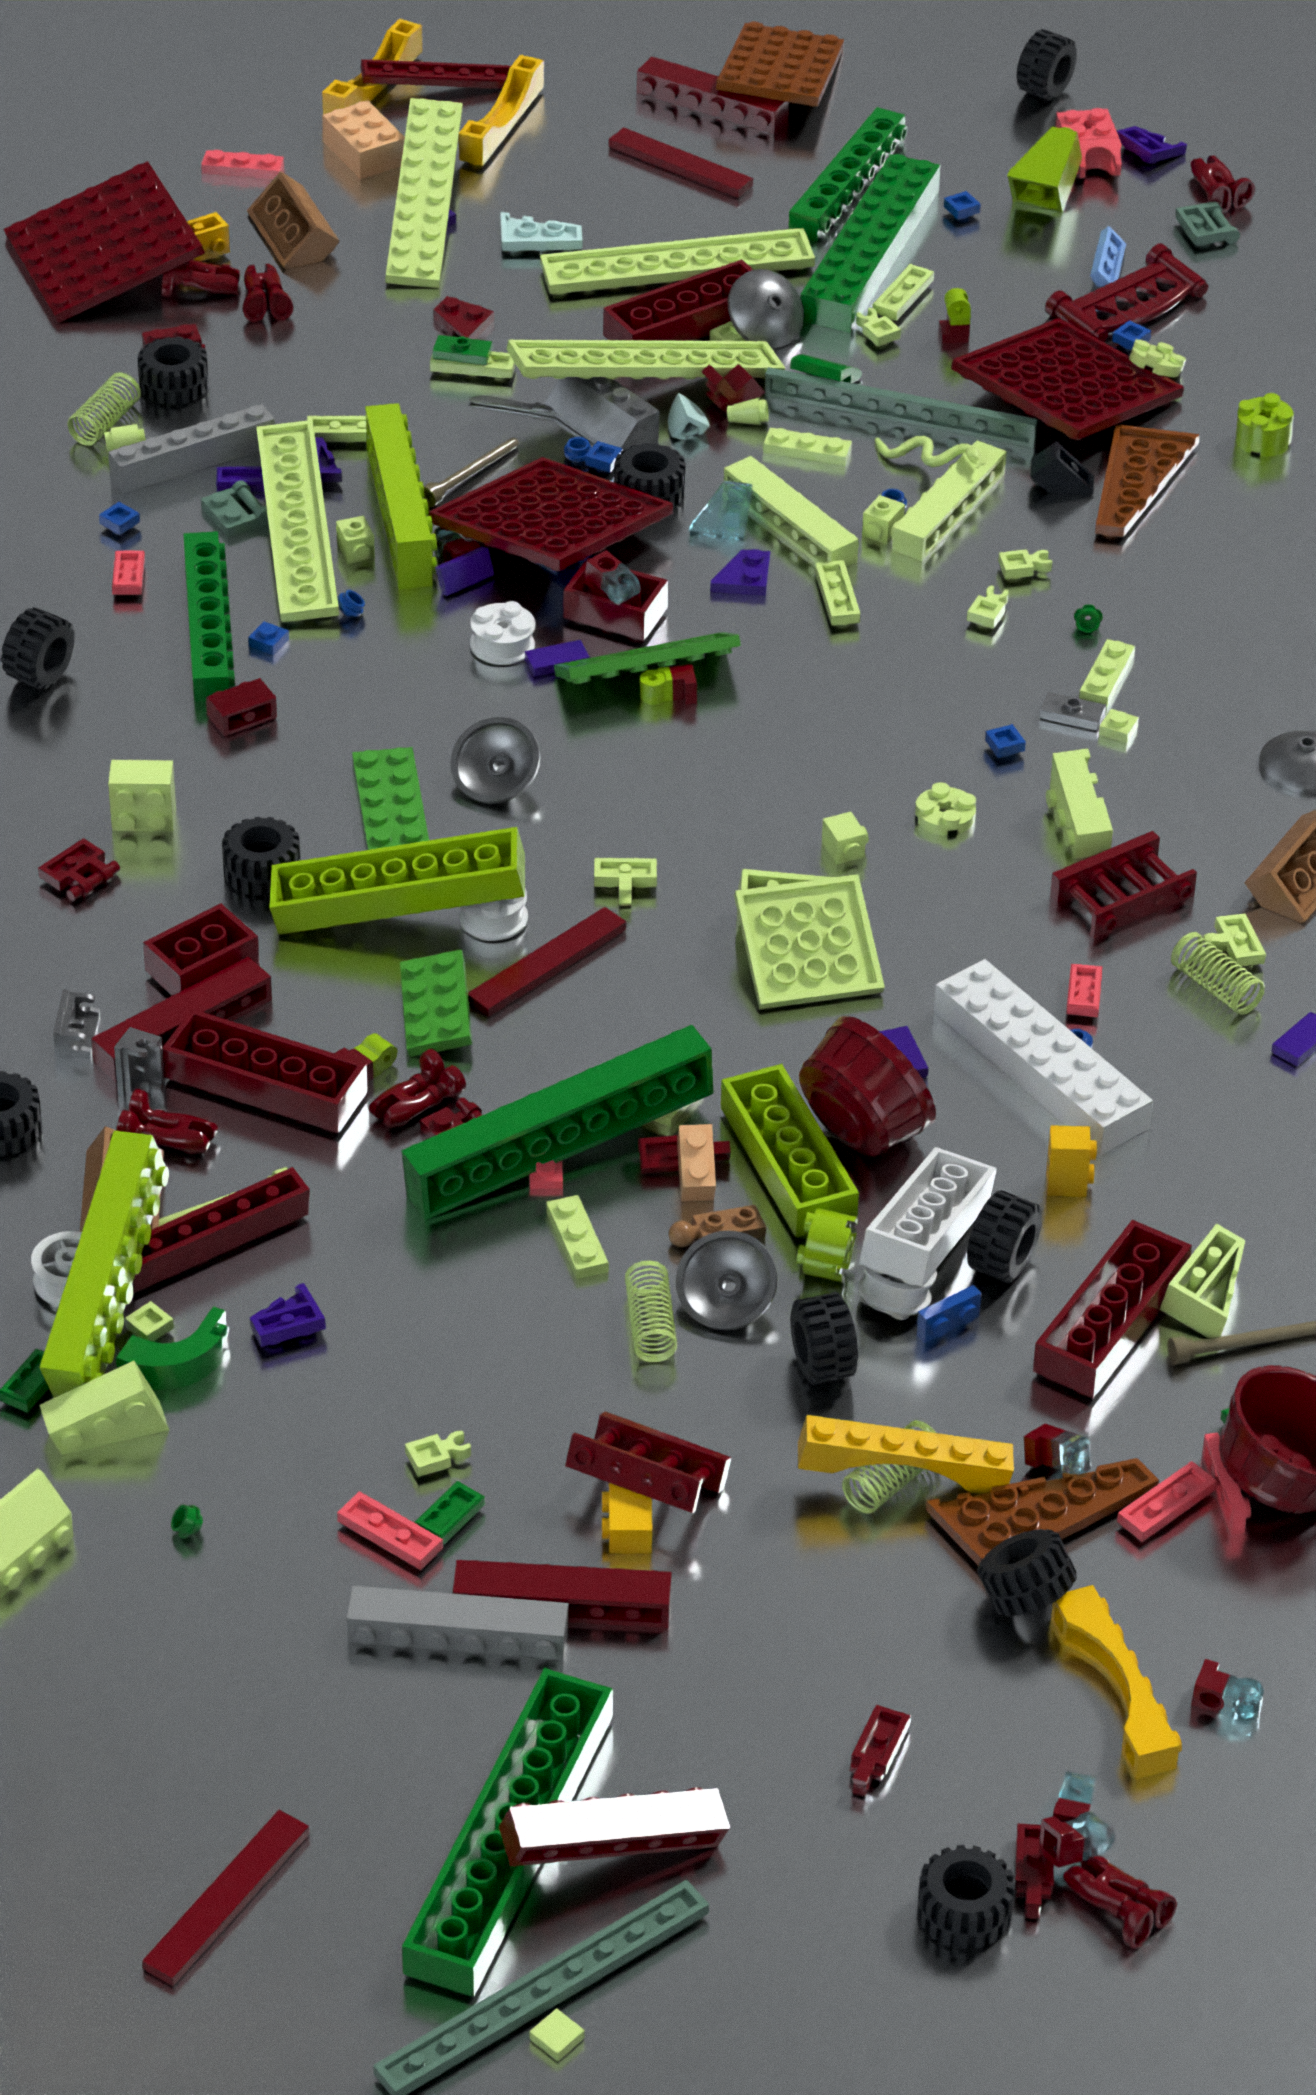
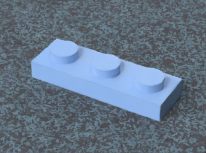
[1090,226,1126,287]

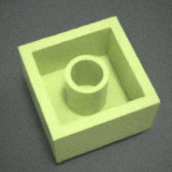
[108,760,176,831]

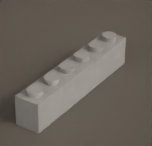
[108,404,275,494]
[347,1586,568,1660]

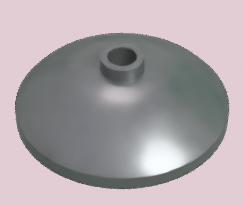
[728,269,804,349]
[450,717,540,804]
[1259,731,1316,794]
[676,1230,777,1330]

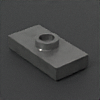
[1040,692,1106,731]

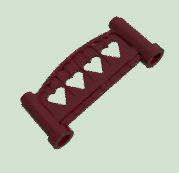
[1045,243,1209,342]

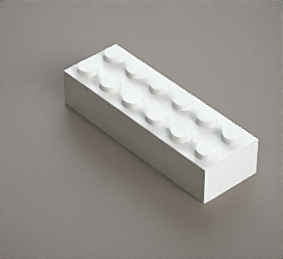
[859,1147,997,1286]

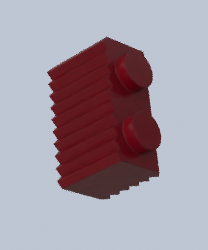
[206,678,277,737]

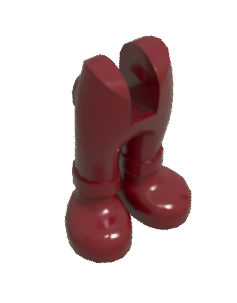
[1190,155,1255,212]
[162,259,241,297]
[242,264,294,322]
[368,1049,466,1129]
[116,1088,218,1154]
[1063,1853,1177,1949]

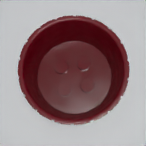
[799,1016,936,1157]
[1219,1365,1316,1513]

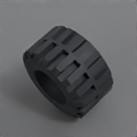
[1016,29,1077,101]
[137,337,209,405]
[614,443,686,508]
[1,607,75,690]
[222,817,301,896]
[0,1071,42,1156]
[967,1190,1042,1283]
[790,1292,858,1385]
[977,1529,1077,1616]
[917,1845,1015,1949]

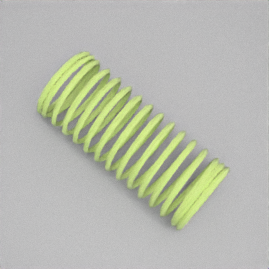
[67,372,141,446]
[1171,932,1265,1015]
[625,1260,677,1362]
[842,1420,936,1514]

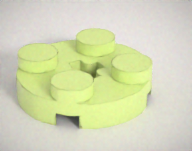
[1129,339,1186,377]
[915,782,976,835]

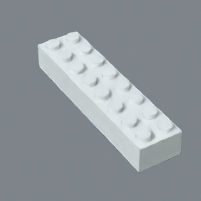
[934,959,1153,1156]

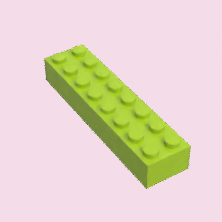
[365,403,437,589]
[269,827,525,935]
[39,1131,169,1398]

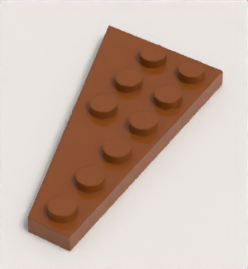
[1095,424,1200,537]
[926,1458,1159,1566]

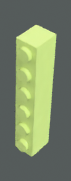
[890,440,1007,561]
[723,456,859,567]

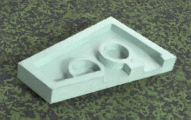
[500,212,582,252]

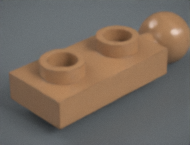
[668,1205,766,1248]

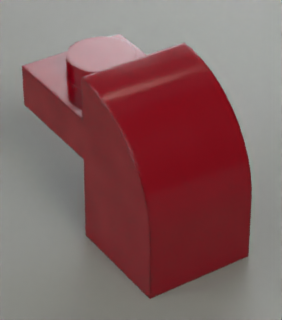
[701,363,765,412]

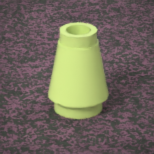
[727,398,769,425]

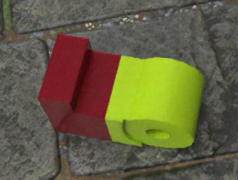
[938,288,971,343]
[640,664,697,705]
[334,1033,398,1083]

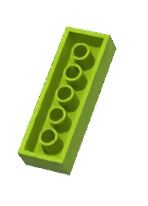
[721,1064,859,1237]

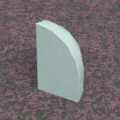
[668,393,710,440]

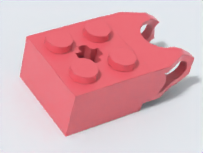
[1055,108,1122,178]

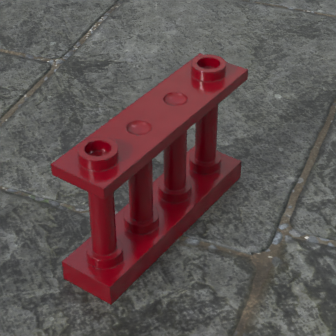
[1050,831,1197,939]
[565,1411,731,1513]

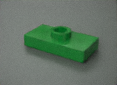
[432,335,492,365]
[0,1348,49,1413]
[414,1481,485,1545]

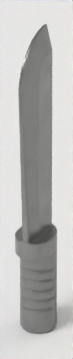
[469,395,557,418]

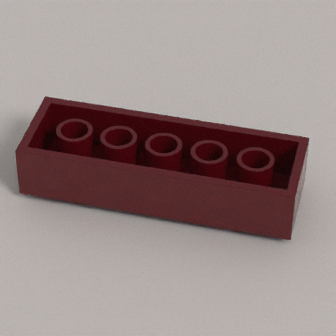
[603,259,753,341]
[162,1009,367,1133]
[1033,1220,1192,1398]

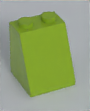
[1007,126,1082,213]

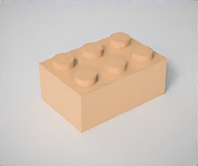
[322,101,405,179]

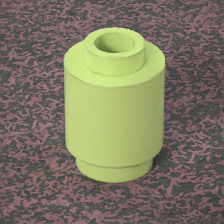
[104,424,146,452]

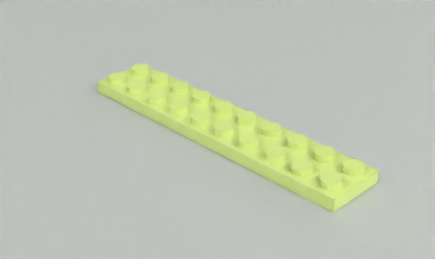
[385,98,463,288]
[540,228,815,294]
[506,340,785,380]
[257,420,340,623]

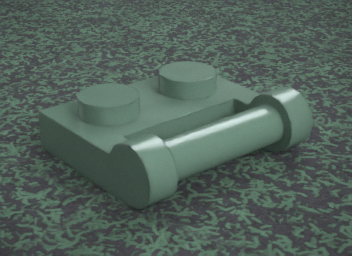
[1175,202,1240,246]
[201,480,269,537]

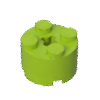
[1236,393,1294,457]
[796,1208,858,1283]

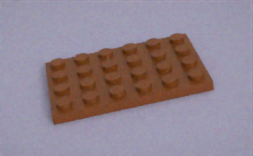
[716,22,844,107]

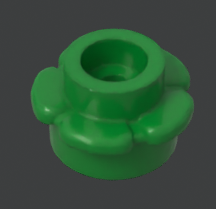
[1074,604,1103,633]
[171,1504,203,1539]

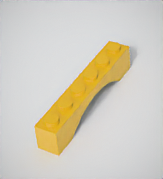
[322,19,422,114]
[459,55,544,166]
[798,1415,1014,1494]
[1051,1585,1182,1780]

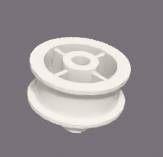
[470,601,535,665]
[459,888,528,941]
[31,1231,82,1308]
[858,1266,937,1320]

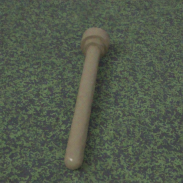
[424,438,519,508]
[1168,1321,1316,1365]

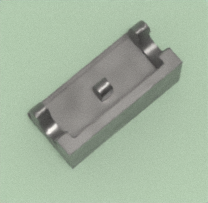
[53,989,100,1059]
[114,1027,165,1100]

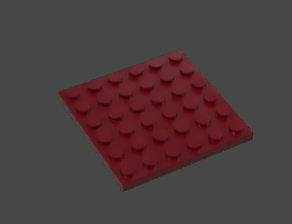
[3,161,205,323]
[951,318,1184,440]
[428,457,673,571]

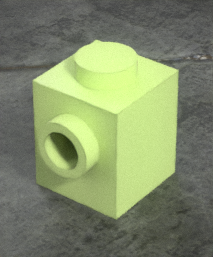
[862,495,905,545]
[336,516,375,564]
[822,812,869,865]

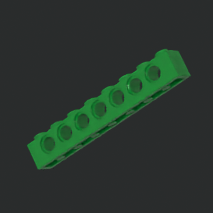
[788,107,908,242]
[183,531,235,702]

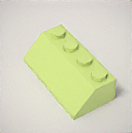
[0,1469,74,1598]

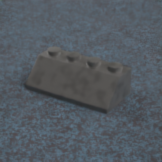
[543,377,659,450]

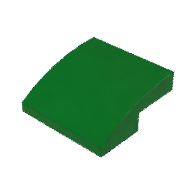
[790,354,862,383]

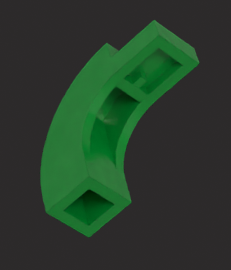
[116,1306,229,1390]

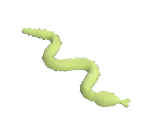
[875,436,985,469]

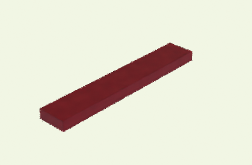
[360,59,511,89]
[609,127,753,198]
[468,907,627,1017]
[142,1809,310,1986]

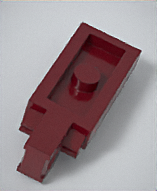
[638,1135,731,1174]
[849,1705,911,1797]
[1015,1823,1054,1919]

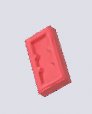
[112,551,145,595]
[1066,964,1103,1017]

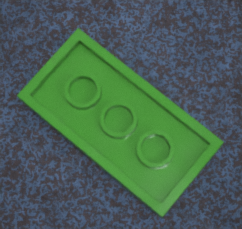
[400,949,473,1057]

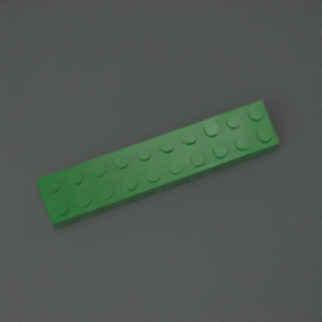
[800,154,940,333]
[401,1025,714,1220]
[402,1668,613,1997]

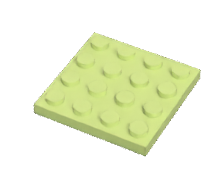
[734,874,885,1010]

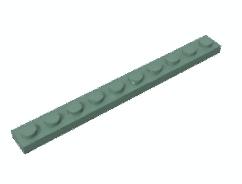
[765,367,1038,448]
[373,1879,709,2095]

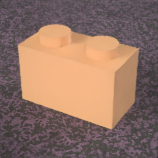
[677,1124,716,1202]

